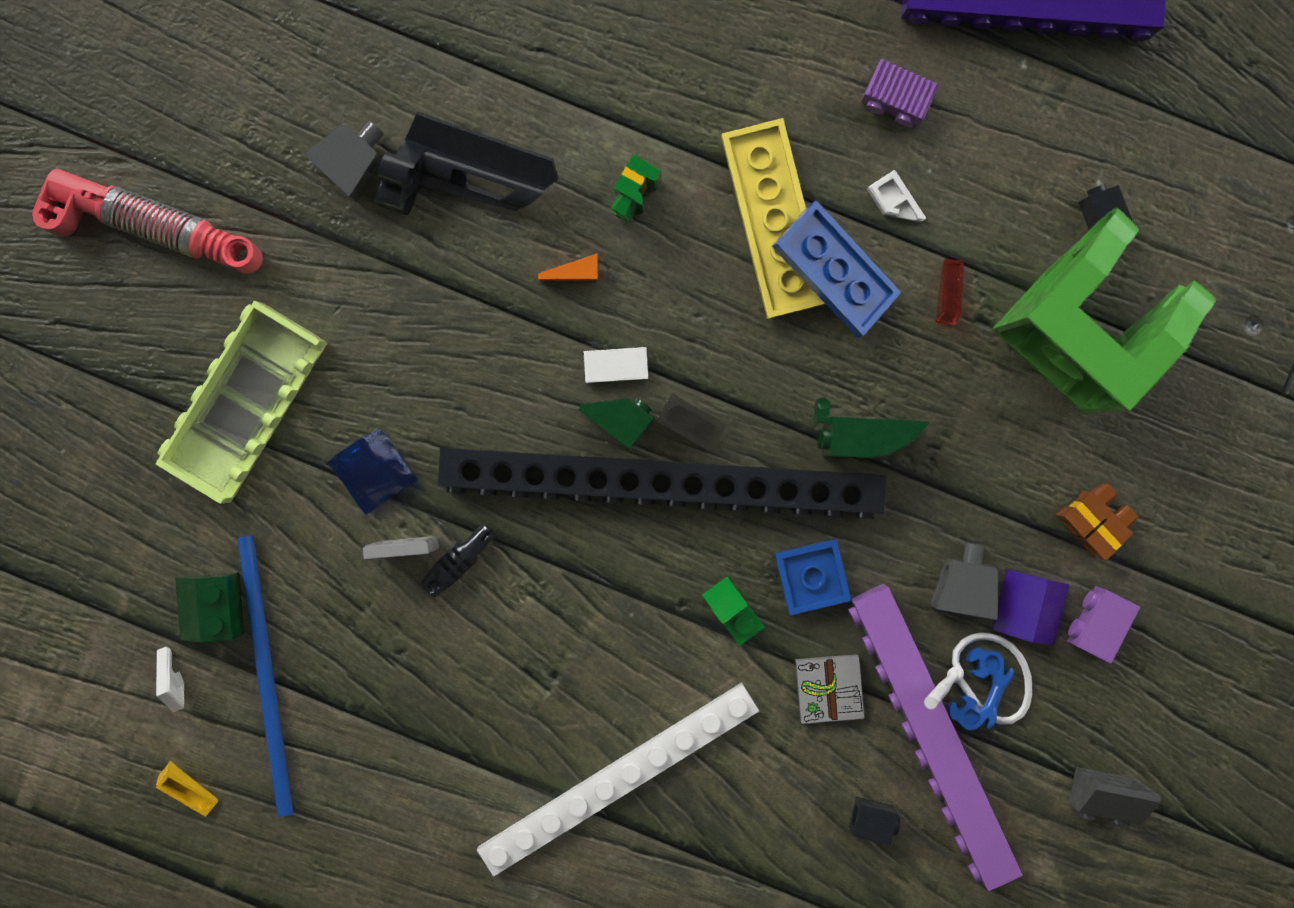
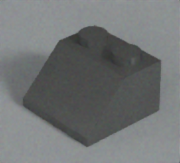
[1069,767,1162,827]

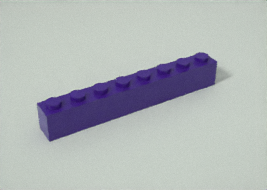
[901,0,1166,41]

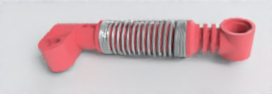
[32,168,263,274]

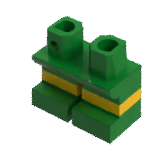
[611,154,662,224]

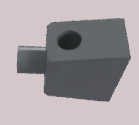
[304,121,384,202]
[930,542,998,620]

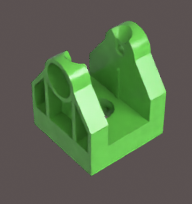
[992,208,1216,414]

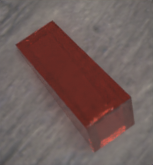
[935,259,964,325]

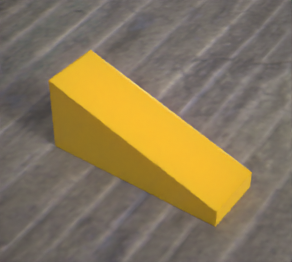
[155,761,218,817]

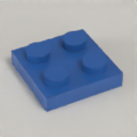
[774,539,851,615]

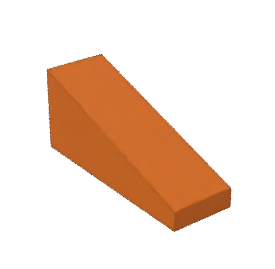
[538,254,598,282]

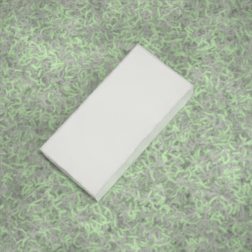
[583,347,648,383]

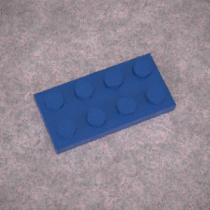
[772,200,901,338]

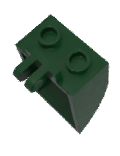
[813,397,931,458]

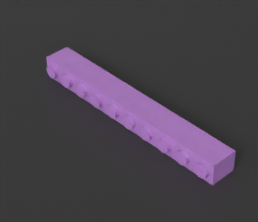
[848,584,1023,892]

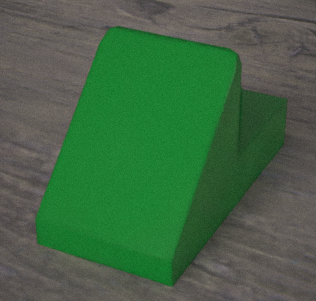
[702,576,765,646]

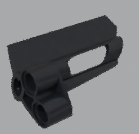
[376,112,559,215]

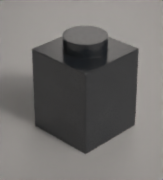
[1078,184,1133,230]
[849,796,901,845]

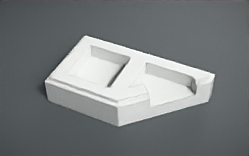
[867,170,926,223]
[156,646,184,712]

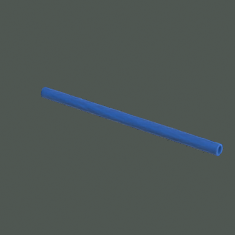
[237,535,293,817]

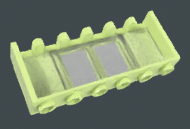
[155,300,327,504]

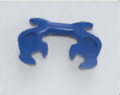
[946,647,1014,730]

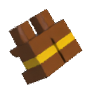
[1055,483,1139,561]

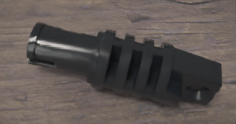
[421,522,497,597]

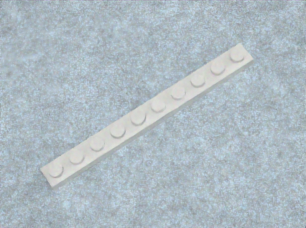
[477,682,759,877]

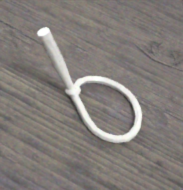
[924,632,1032,725]

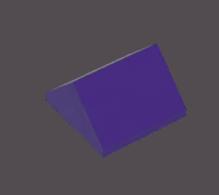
[992,569,1069,645]

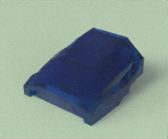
[326,428,419,515]

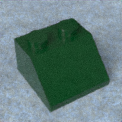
[578,398,653,449]
[175,572,244,642]

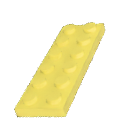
[721,118,826,319]

